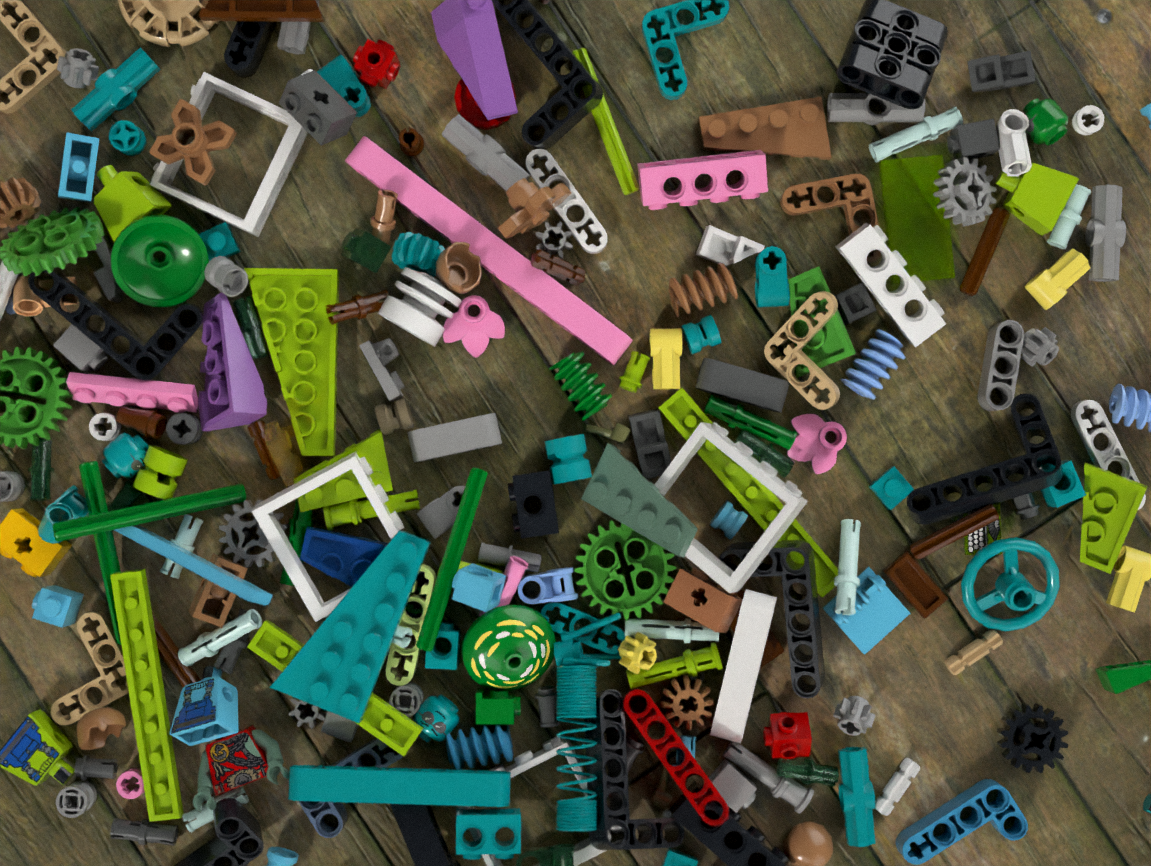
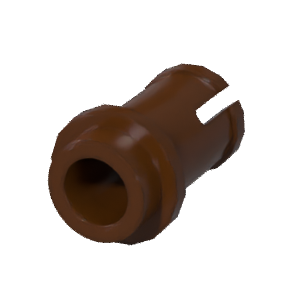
[399,128,424,156]

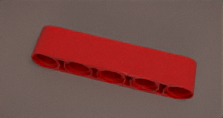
[623,689,729,826]

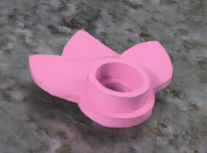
[443,295,505,358]
[787,414,847,474]

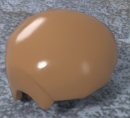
[435,242,482,294]
[76,707,127,750]
[783,821,833,866]

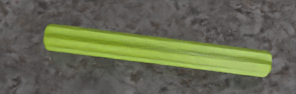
[573,48,639,195]

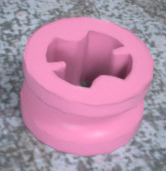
[116,768,145,799]

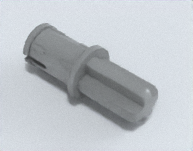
[478,542,541,572]

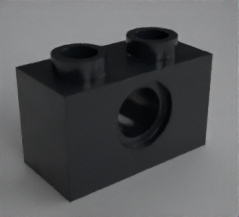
[508,470,559,539]

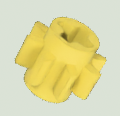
[618,632,657,674]

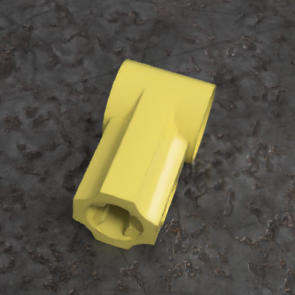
[1024,248,1091,310]
[650,328,682,390]
[1106,545,1151,613]

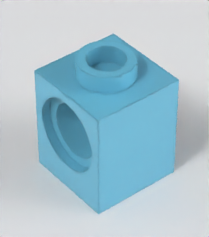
[452,563,506,612]

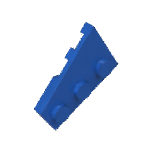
[300,526,389,587]

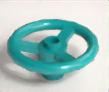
[961,537,1060,632]

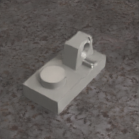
[359,338,405,402]

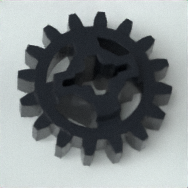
[997,703,1068,773]

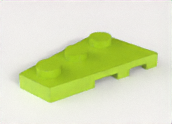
[1080,463,1148,574]

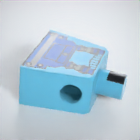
[169,666,238,746]

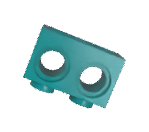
[456,808,521,860]

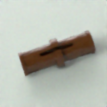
[326,289,390,325]

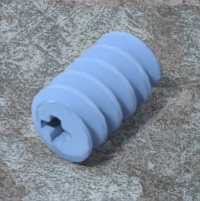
[840,329,906,400]
[1109,384,1151,432]

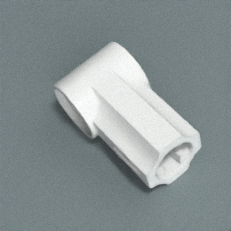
[996,109,1032,177]

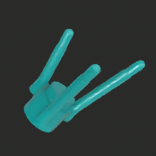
[554,613,621,666]

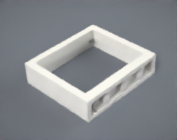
[150,72,308,237]
[655,422,808,593]
[252,451,404,622]
[457,736,611,866]

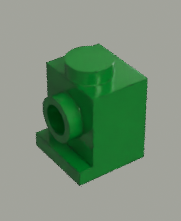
[476,688,521,724]

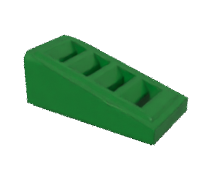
[1095,660,1151,694]

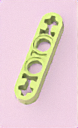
[386,564,436,686]

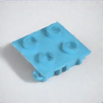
[823,566,911,655]

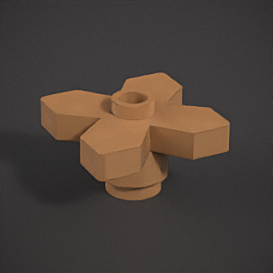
[150,99,237,186]
[498,178,571,238]

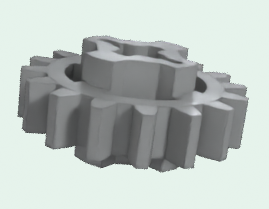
[933,157,997,227]
[219,500,289,567]

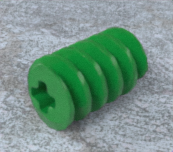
[548,351,612,422]

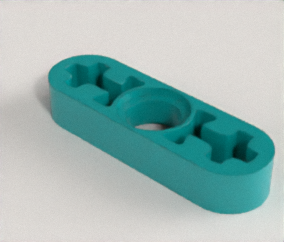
[541,602,626,654]

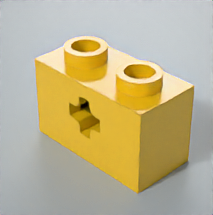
[0,508,72,578]

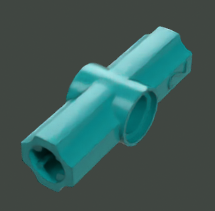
[71,47,161,131]
[838,746,876,847]

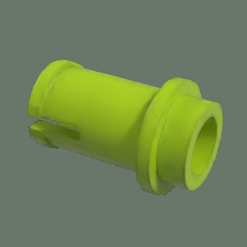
[619,351,650,393]

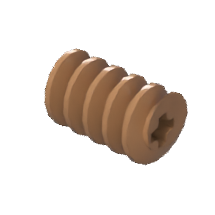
[669,263,738,317]

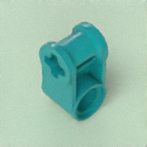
[317,54,371,117]
[755,246,790,308]
[38,485,89,544]

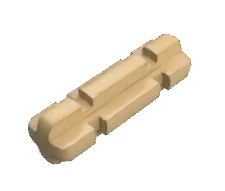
[944,629,1003,675]

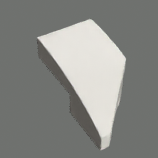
[696,225,765,266]

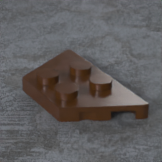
[199,0,324,22]

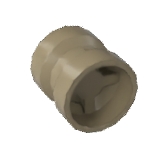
[375,398,414,436]

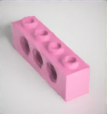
[637,150,768,210]

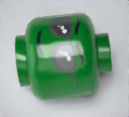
[1023,98,1068,146]

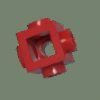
[353,39,401,90]
[763,712,812,759]

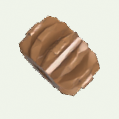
[0,177,41,228]
[661,675,715,730]

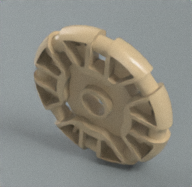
[118,0,221,47]

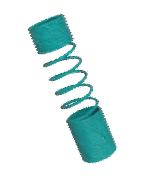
[556,665,597,831]

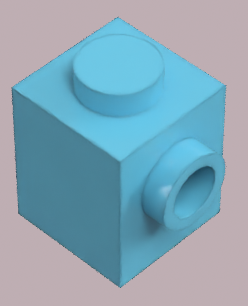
[32,585,84,628]

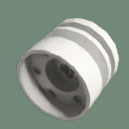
[378,267,462,347]

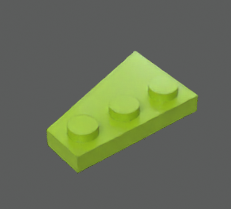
[293,429,393,512]

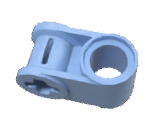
[517,567,578,604]

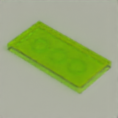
[879,154,955,285]

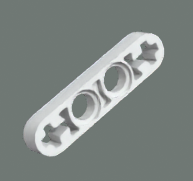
[526,149,607,254]
[1071,400,1146,510]

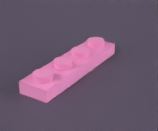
[66,372,199,413]

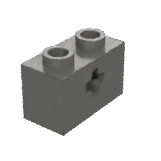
[279,70,357,146]

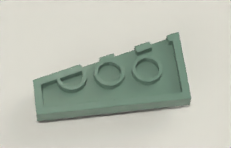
[581,443,698,557]

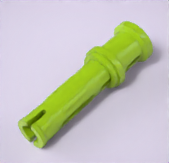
[323,489,420,531]
[626,642,723,690]

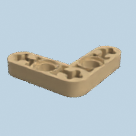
[0,0,66,114]
[764,291,840,410]
[51,611,129,726]

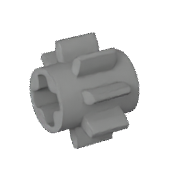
[57,48,99,88]
[536,221,573,259]
[1021,327,1059,367]
[833,696,875,736]
[288,697,326,729]

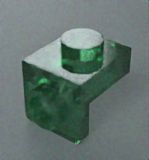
[341,228,391,273]

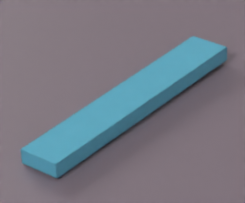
[114,525,273,606]

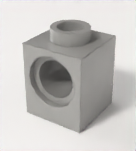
[53,324,108,372]
[708,758,757,813]

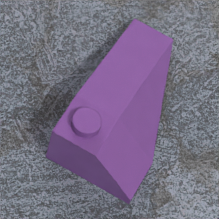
[431,0,518,120]
[198,293,267,431]

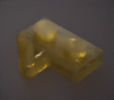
[265,420,303,488]

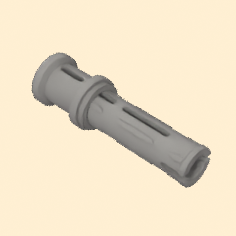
[723,741,814,814]

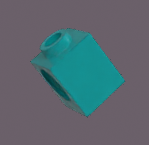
[1040,460,1086,508]
[425,622,461,670]

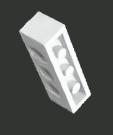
[835,223,946,347]

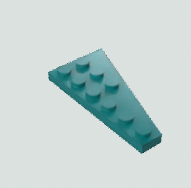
[270,530,431,723]

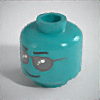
[102,433,149,479]
[413,694,459,742]

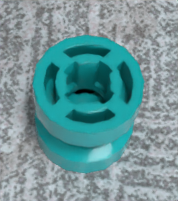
[681,315,722,355]

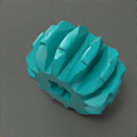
[391,232,445,277]

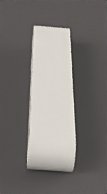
[710,589,777,744]

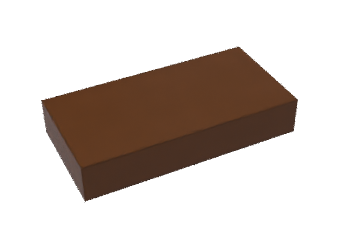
[882,551,948,619]

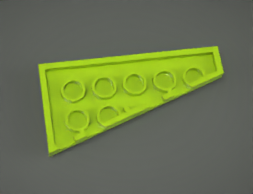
[244,268,339,457]

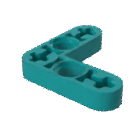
[642,0,729,100]

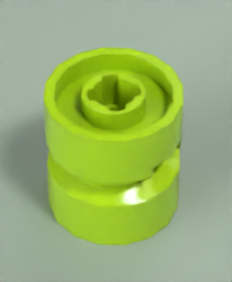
[132,445,188,500]

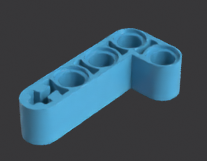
[896,779,1028,865]

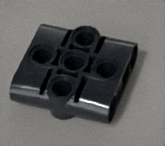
[836,0,948,109]

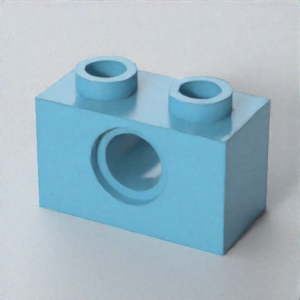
[58,132,99,203]

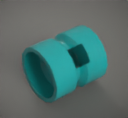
[545,434,592,485]

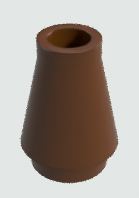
[116,406,167,440]

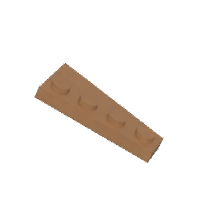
[698,97,832,160]

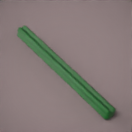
[79,461,121,644]
[416,467,488,652]
[53,484,246,541]

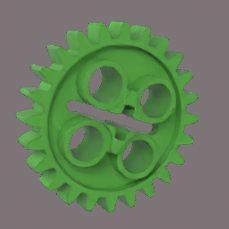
[0,207,105,276]
[0,347,73,449]
[574,520,676,620]

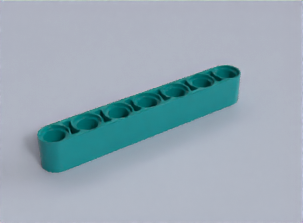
[288,765,511,807]

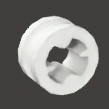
[1072,105,1104,135]
[89,413,121,441]

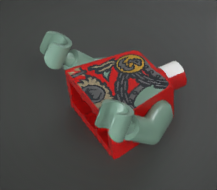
[193,725,290,813]

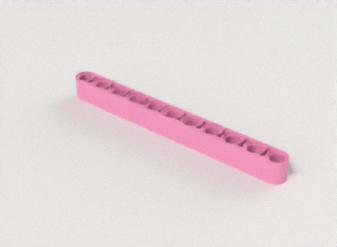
[345,136,633,365]

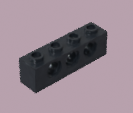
[670,781,789,866]

